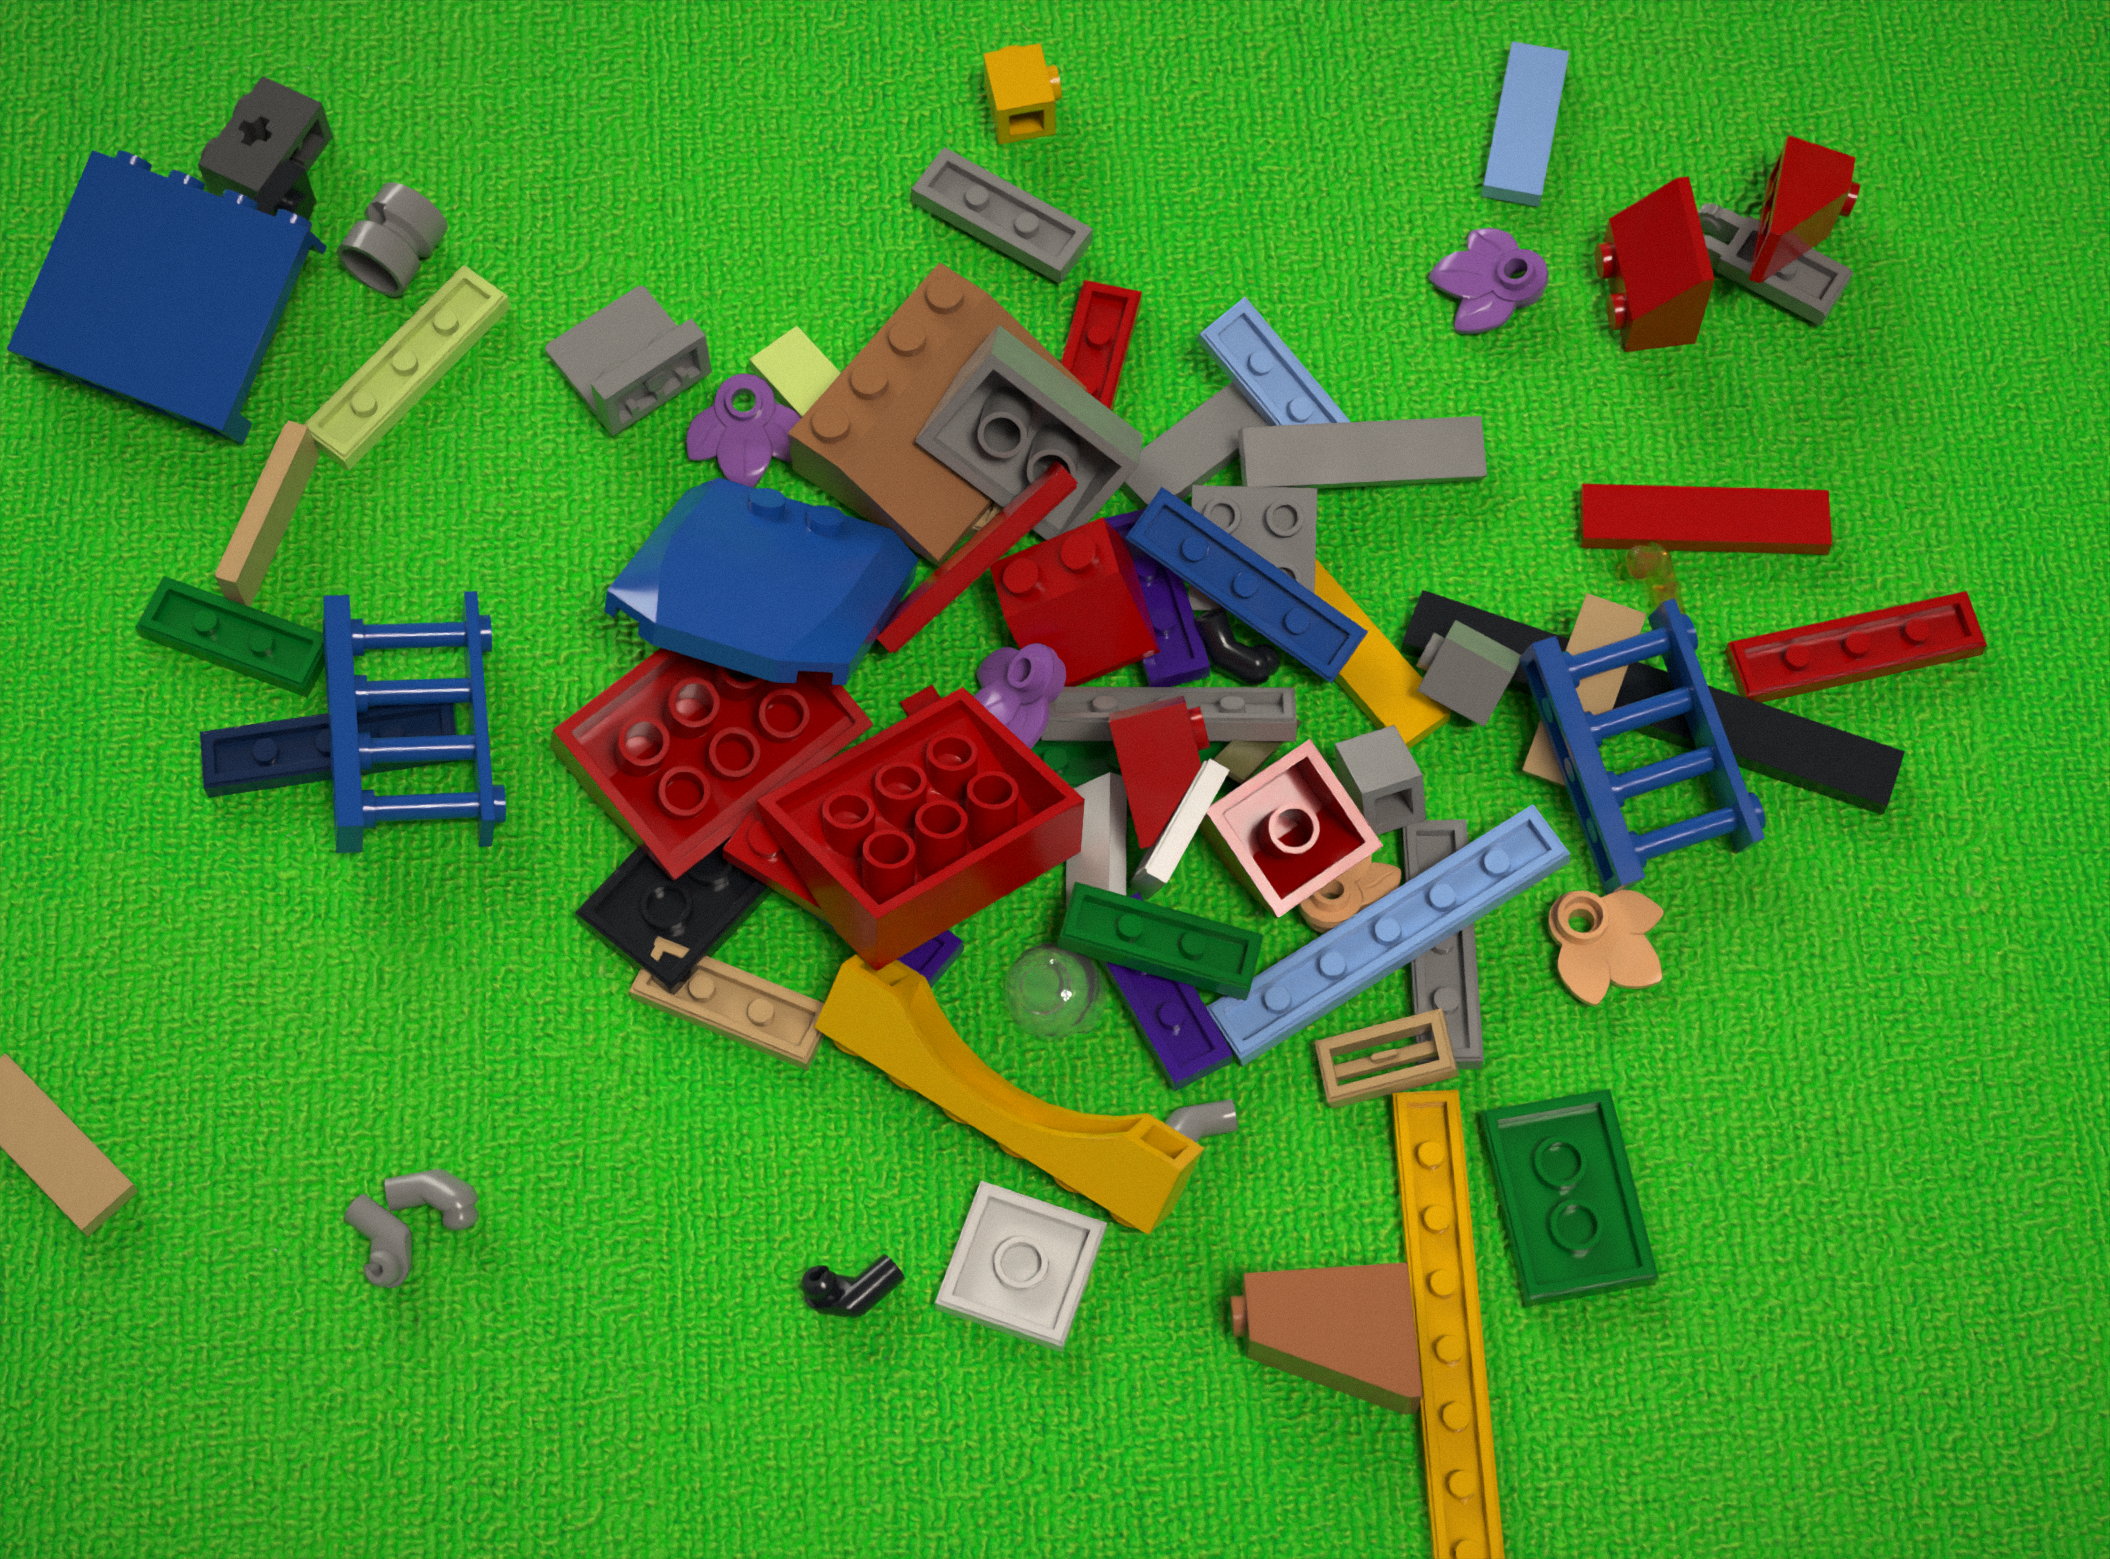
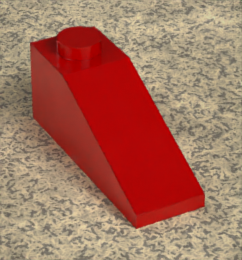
[1748,135,1860,284]

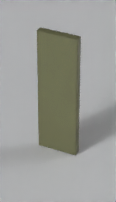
[1213,719,1302,784]

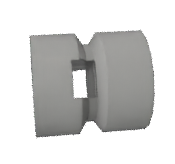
[336,182,448,297]

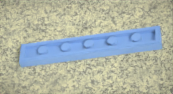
[1206,804,1570,1067]

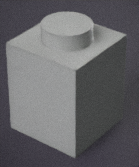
[1416,620,1521,727]
[1335,725,1426,835]

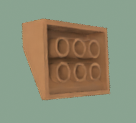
[788,262,1087,567]

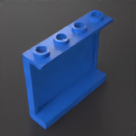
[7,150,327,445]

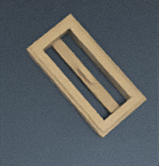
[1314,1008,1460,1109]

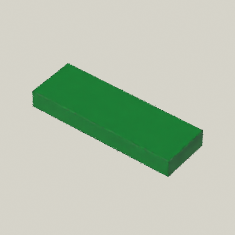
[135,576,325,698]
[1057,882,1264,1001]

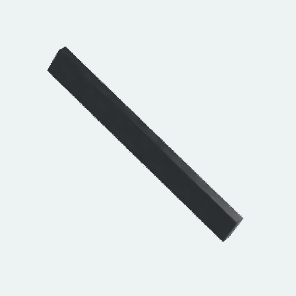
[1401,590,1905,815]

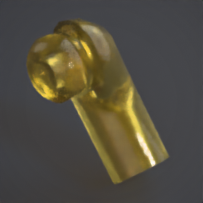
[1626,542,1686,614]

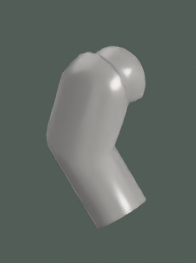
[384,1169,479,1230]

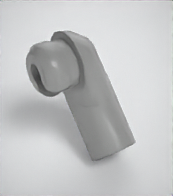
[1165,1099,1238,1143]
[344,1194,412,1288]

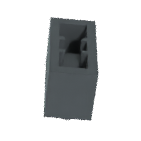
[198,76,333,200]

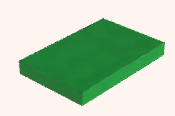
[1479,1089,1659,1308]

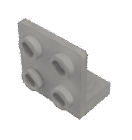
[545,286,712,436]
[1189,485,1317,612]

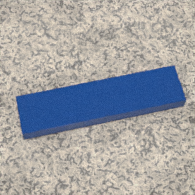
[1125,487,1368,684]

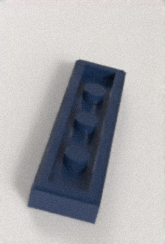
[200,703,461,798]

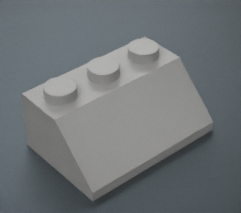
[915,324,1143,540]

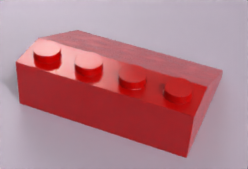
[550,648,874,882]
[757,687,1085,971]

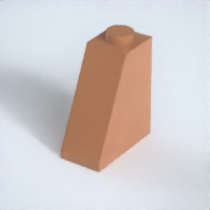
[1230,1262,1422,1414]

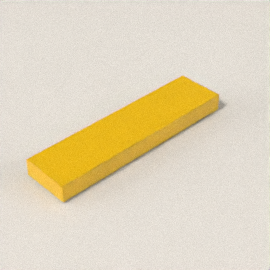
[1314,558,1452,750]

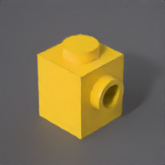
[983,43,1062,145]

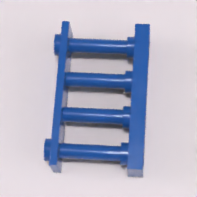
[322,591,506,853]
[1519,598,1766,895]

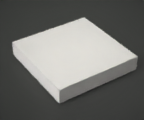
[1129,759,1230,899]
[935,1181,1107,1353]

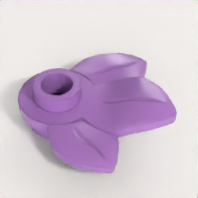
[1429,228,1549,334]
[686,373,800,488]
[973,643,1066,749]

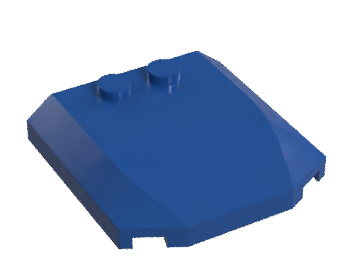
[605,477,918,685]

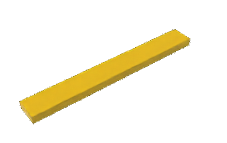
[1391,1090,1505,1559]

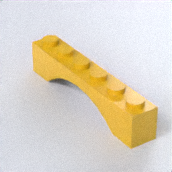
[814,953,1204,1235]

